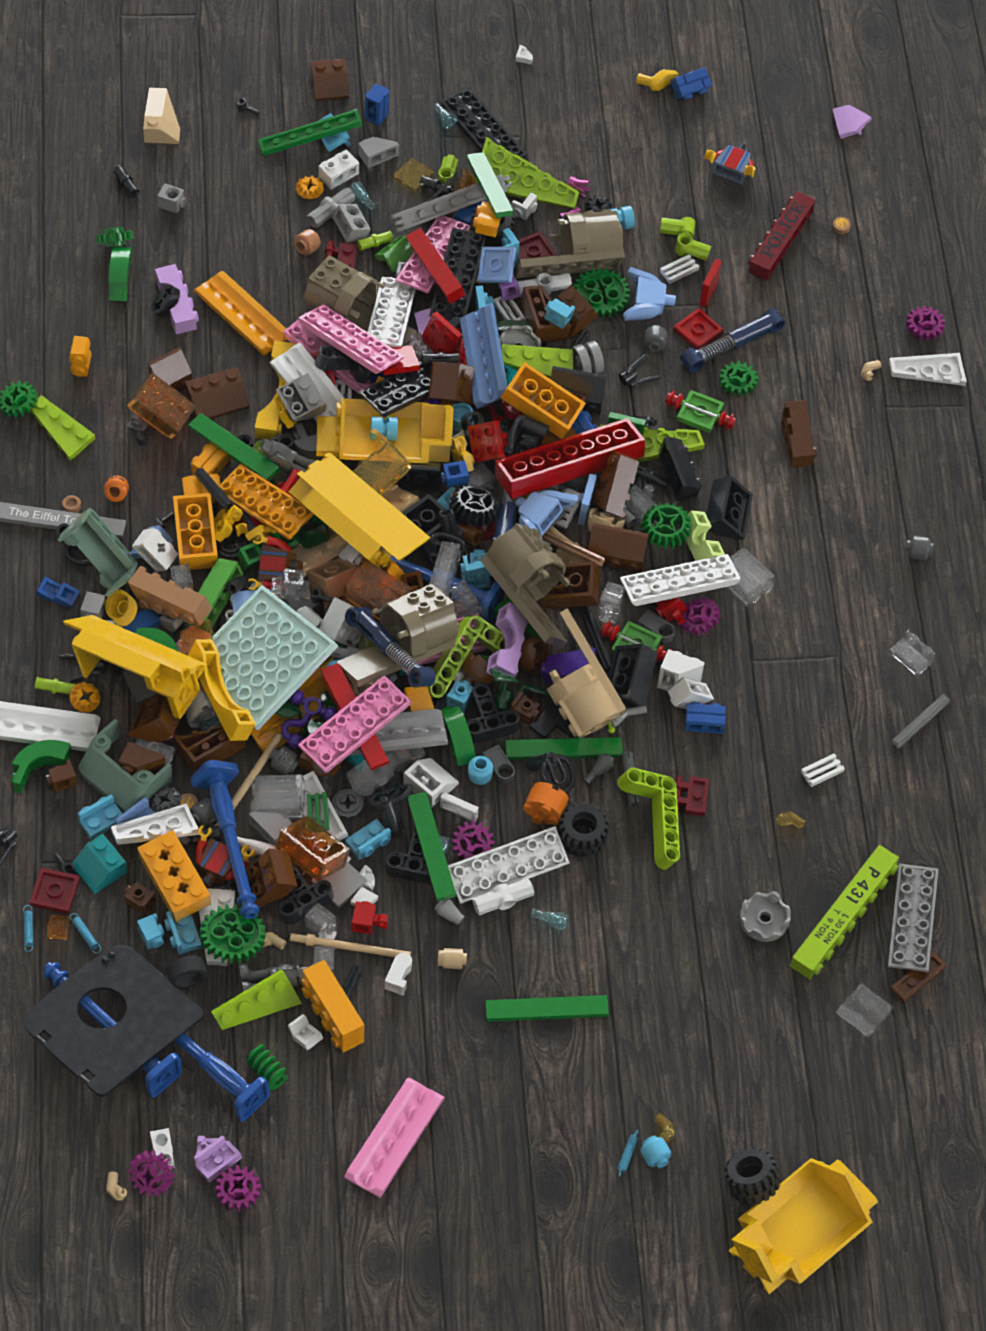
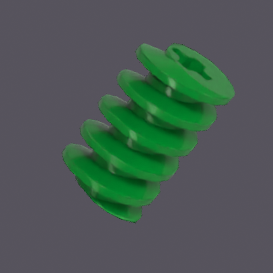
[246,1044,288,1090]

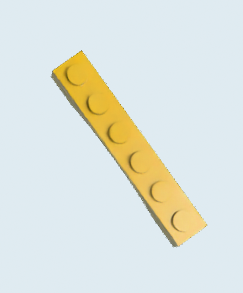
[255,341,295,440]
[187,640,255,741]

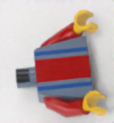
[703,143,755,185]

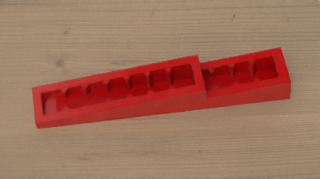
[405,228,465,304]
[321,663,389,770]

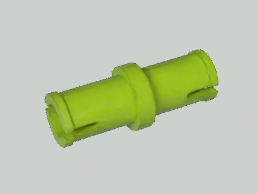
[357,231,393,251]
[35,677,76,695]

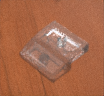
[836,983,893,1037]

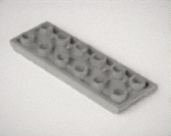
[348,709,448,756]
[888,864,938,972]

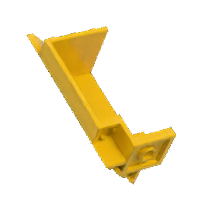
[316,398,454,464]
[289,452,430,569]
[63,615,208,719]
[728,1158,878,1294]

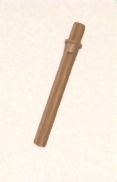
[542,530,605,567]

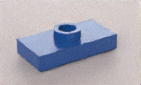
[454,199,488,225]

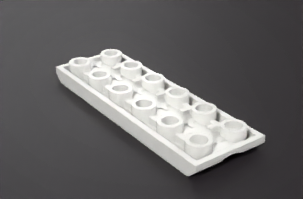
[368,277,416,348]
[270,343,344,423]
[620,554,740,606]
[0,701,101,751]
[448,827,570,904]

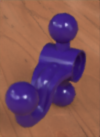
[281,689,338,749]

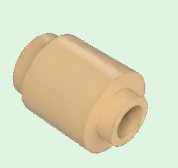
[438,948,467,969]

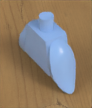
[623,267,676,321]
[516,490,579,540]

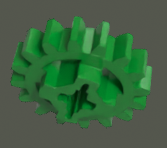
[94,227,134,247]
[719,361,759,397]
[0,381,38,418]

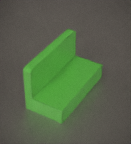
[374,235,414,272]

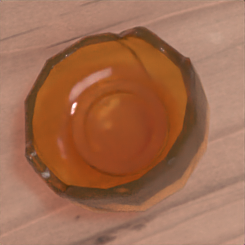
[454,168,476,192]

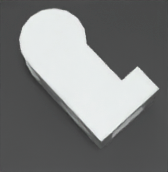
[384,953,412,996]
[150,1128,175,1168]

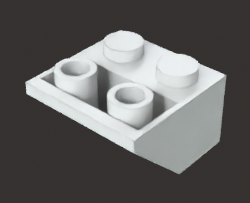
[319,597,362,647]
[657,649,705,691]
[403,758,459,808]

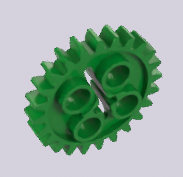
[573,267,630,319]
[200,904,266,964]

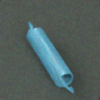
[23,905,33,952]
[70,913,101,954]
[618,1130,638,1177]

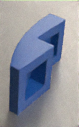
[36,577,80,607]
[121,609,161,634]

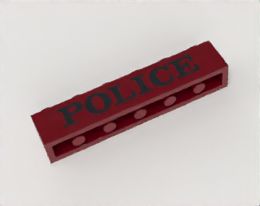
[748,191,816,281]

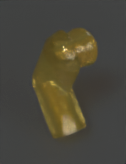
[776,811,806,829]
[654,1112,674,1143]

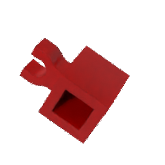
[655,597,688,625]
[352,901,388,935]

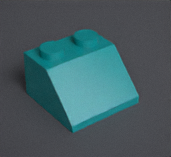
[72,834,127,894]

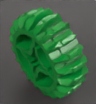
[641,502,692,550]

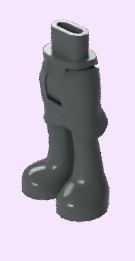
[259,438,316,473]
[238,963,308,993]

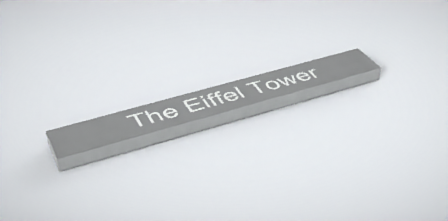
[0,502,127,539]

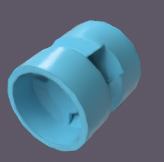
[611,206,635,230]
[452,403,473,435]
[370,417,398,441]

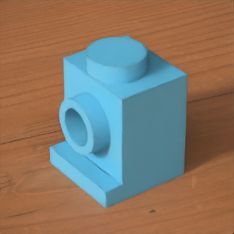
[544,298,575,329]
[446,680,473,713]
[137,913,164,949]

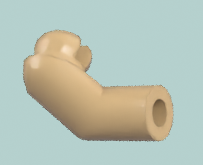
[861,360,881,381]
[261,932,287,950]
[106,1172,127,1201]

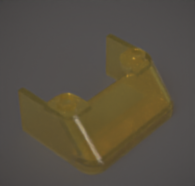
[353,428,411,496]

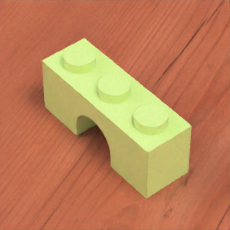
[679,511,725,561]

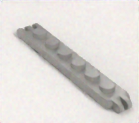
[391,174,513,232]

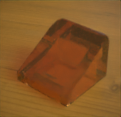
[47,915,70,940]

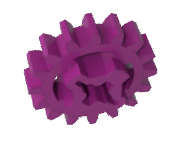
[906,305,945,341]
[681,597,721,636]
[451,821,495,860]
[128,1150,175,1197]
[215,1165,261,1212]

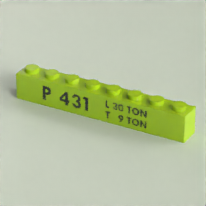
[790,845,899,979]

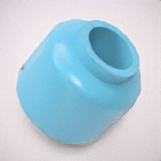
[467,756,493,785]
[640,1136,671,1168]

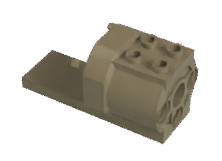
[514,209,625,279]
[303,255,417,348]
[480,523,570,648]
[336,584,459,687]

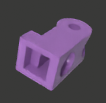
[498,275,521,301]

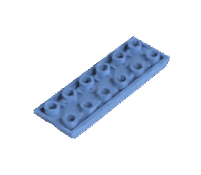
[460,303,507,409]

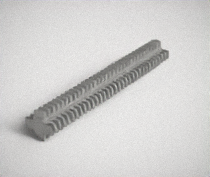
[892,694,950,749]

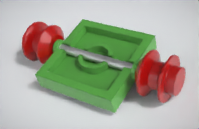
[665,390,736,434]
[600,621,672,663]

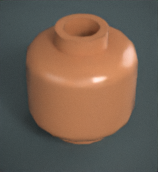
[294,229,321,255]

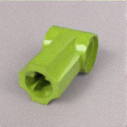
[438,154,458,186]
[660,217,696,238]
[675,233,711,260]

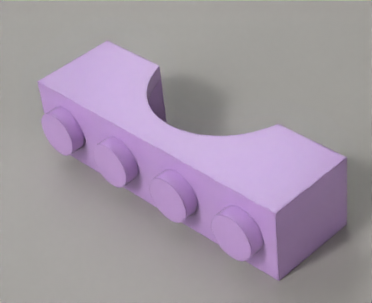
[155,264,199,334]
[486,602,528,682]

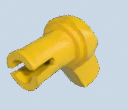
[636,69,679,91]

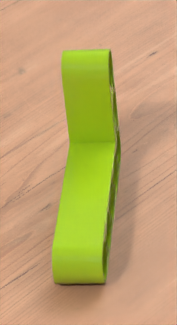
[428,616,505,698]
[617,768,680,870]

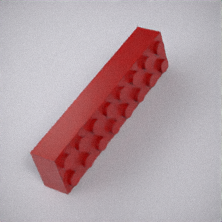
[495,418,645,499]

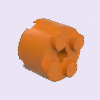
[523,782,569,826]

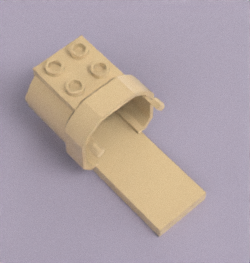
[547,608,627,738]

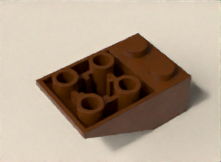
[246,848,297,908]

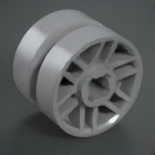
[571,341,604,374]

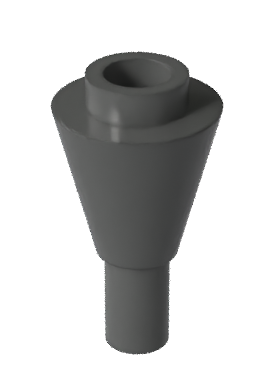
[583,753,615,785]

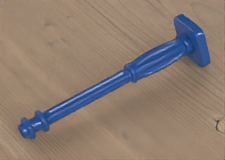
[390,555,505,623]
[190,760,259,919]
[43,962,182,1098]
[175,1034,270,1122]

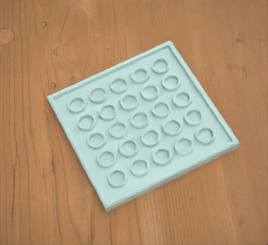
[198,585,338,731]

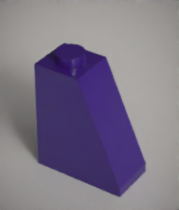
[540,648,596,684]

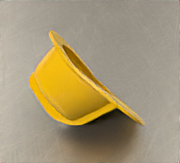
[105,590,137,626]

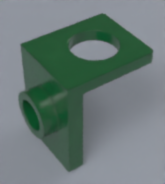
[294,524,328,549]

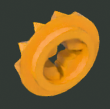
[296,175,324,199]
[70,682,101,713]

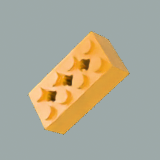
[500,362,586,439]
[173,493,218,571]
[137,830,211,922]
[301,960,364,1053]

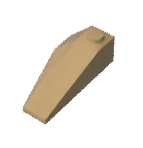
[143,88,180,144]

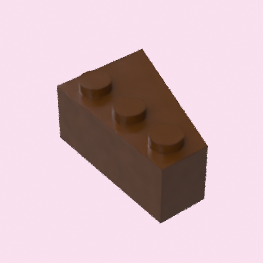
[519,286,572,342]

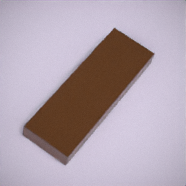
[890,952,947,1004]

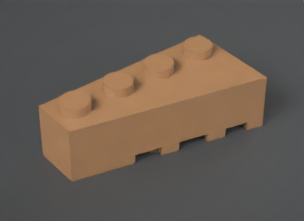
[128,566,212,626]

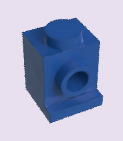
[440,460,469,488]

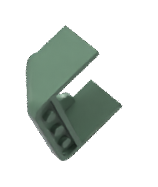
[58,508,138,598]
[79,719,173,812]

